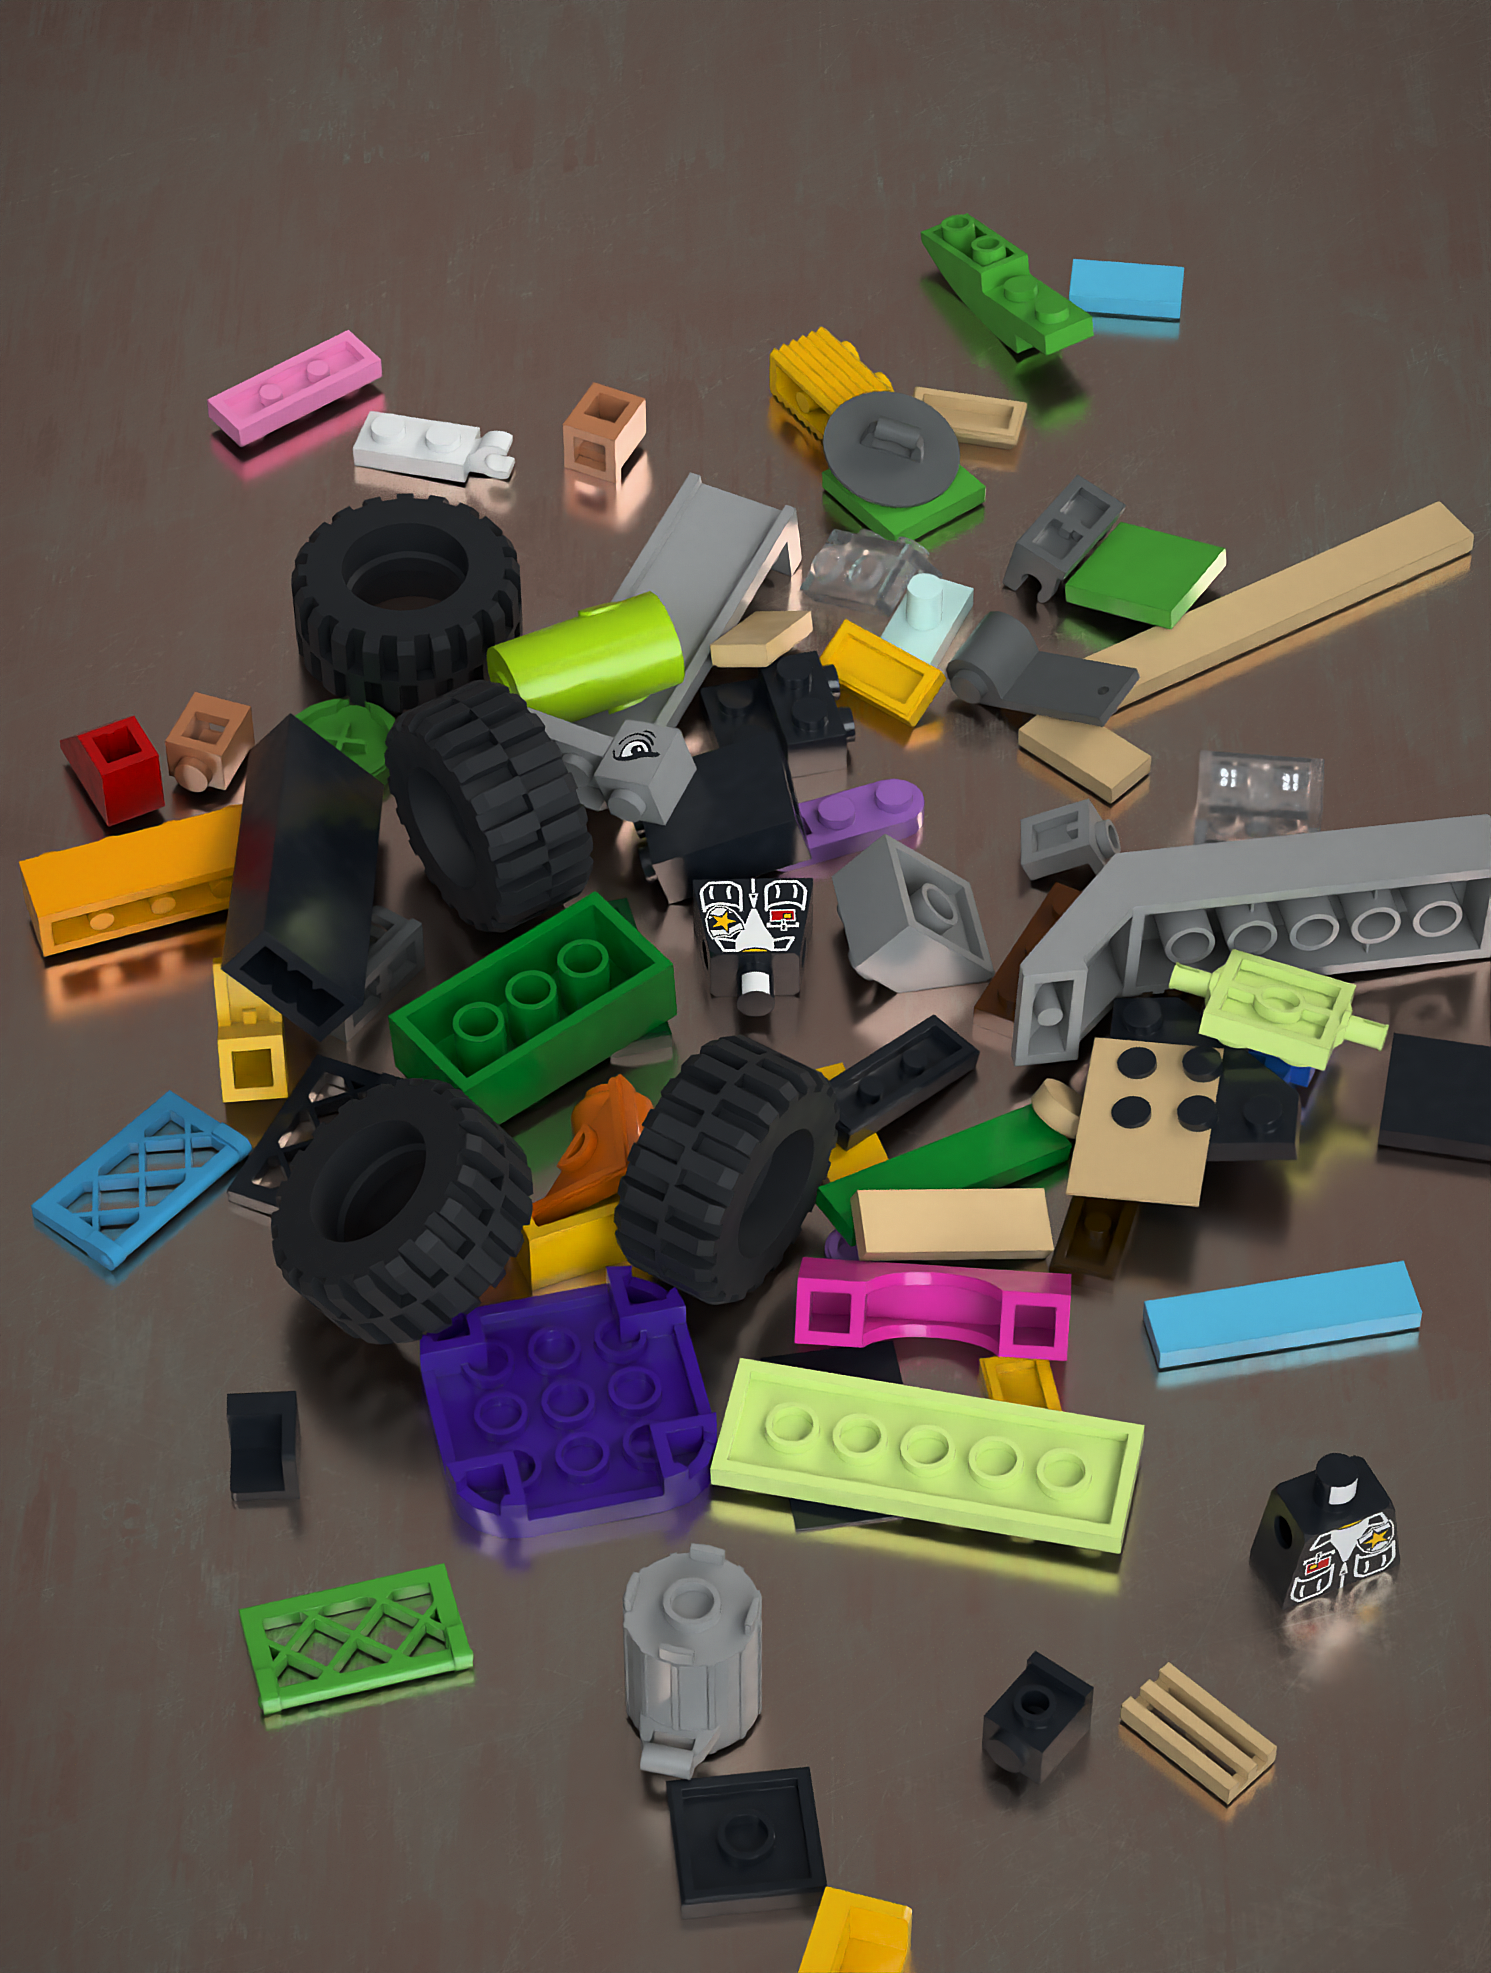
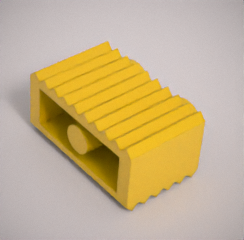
[769,326,894,440]

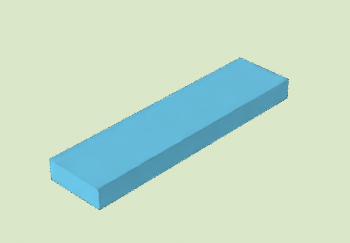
[1143,1261,1422,1368]

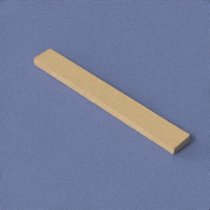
[1083,501,1474,709]

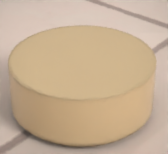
[1031,1079,1083,1139]

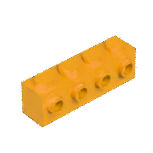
[19,804,242,957]

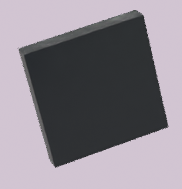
[1378,1033,1491,1160]
[666,1766,827,1920]

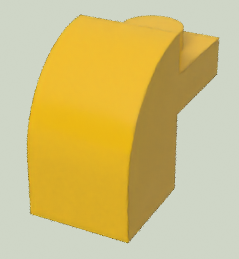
[212,957,288,1103]

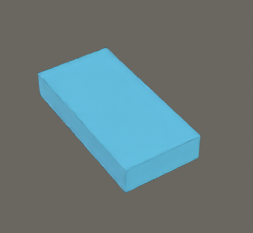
[1069,259,1184,318]

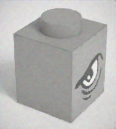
[594,719,697,825]

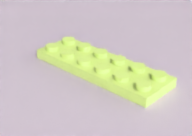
[710,1358,1145,1554]

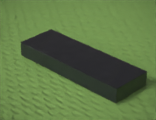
[829,1014,980,1151]

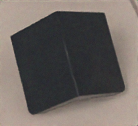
[227,1391,301,1501]

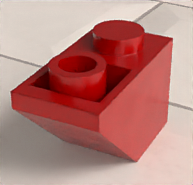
[60,716,165,827]

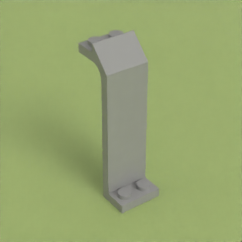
[527,472,802,812]

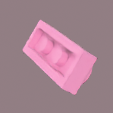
[207,330,382,447]

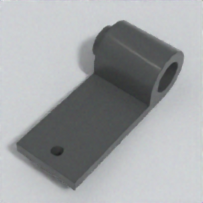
[946,611,1140,727]

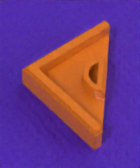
[532,1074,639,1227]

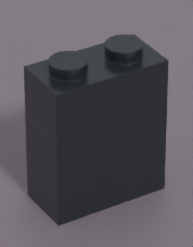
[633,730,812,904]

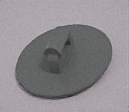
[823,391,960,508]

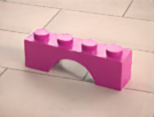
[794,1257,1071,1361]

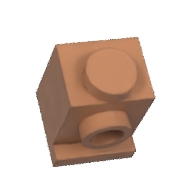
[563,382,646,484]
[165,692,255,792]

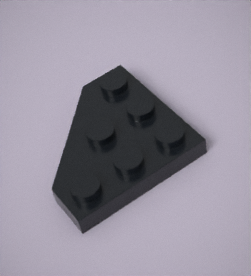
[1110,997,1302,1161]

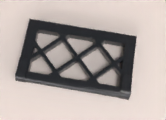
[227,1054,403,1215]

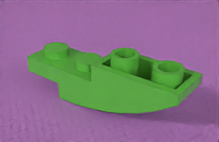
[921,213,1094,356]

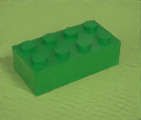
[388,891,677,1125]

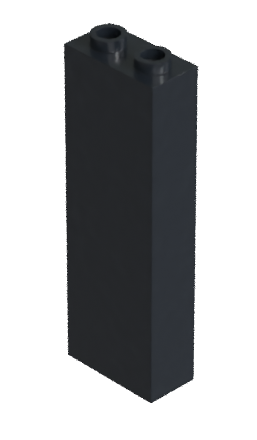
[221,713,384,1042]

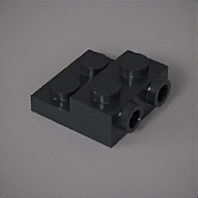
[699,651,856,778]

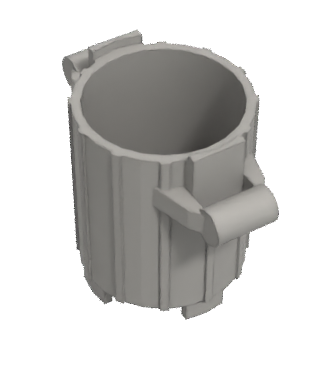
[623,1543,762,1780]

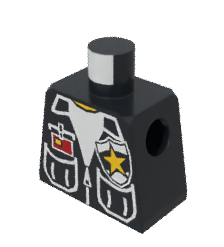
[693,878,813,1016]
[1250,1453,1401,1610]

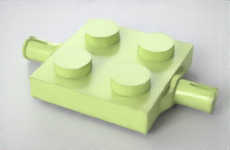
[1169,949,1389,1071]

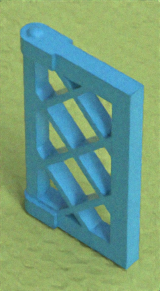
[31,1090,253,1270]

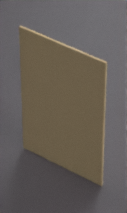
[1066,1037,1224,1207]

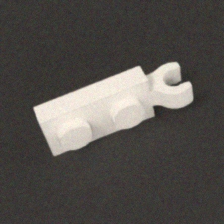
[353,411,515,483]

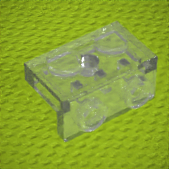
[799,529,943,618]

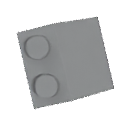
[832,834,995,993]

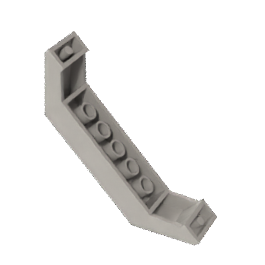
[1011,814,1491,1067]

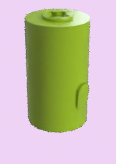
[486,591,685,723]

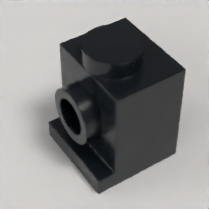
[982,1650,1094,1785]

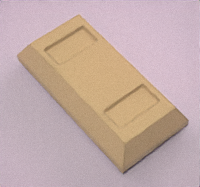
[912,387,1027,450]

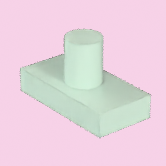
[880,572,974,668]

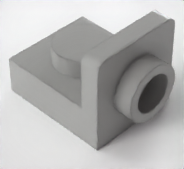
[1020,798,1121,880]

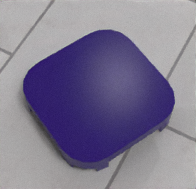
[420,1266,717,1539]

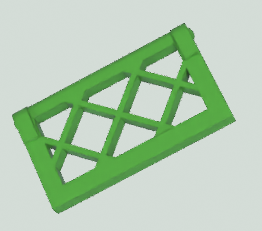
[238,1563,474,1715]

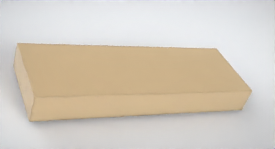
[850,1188,1054,1261]

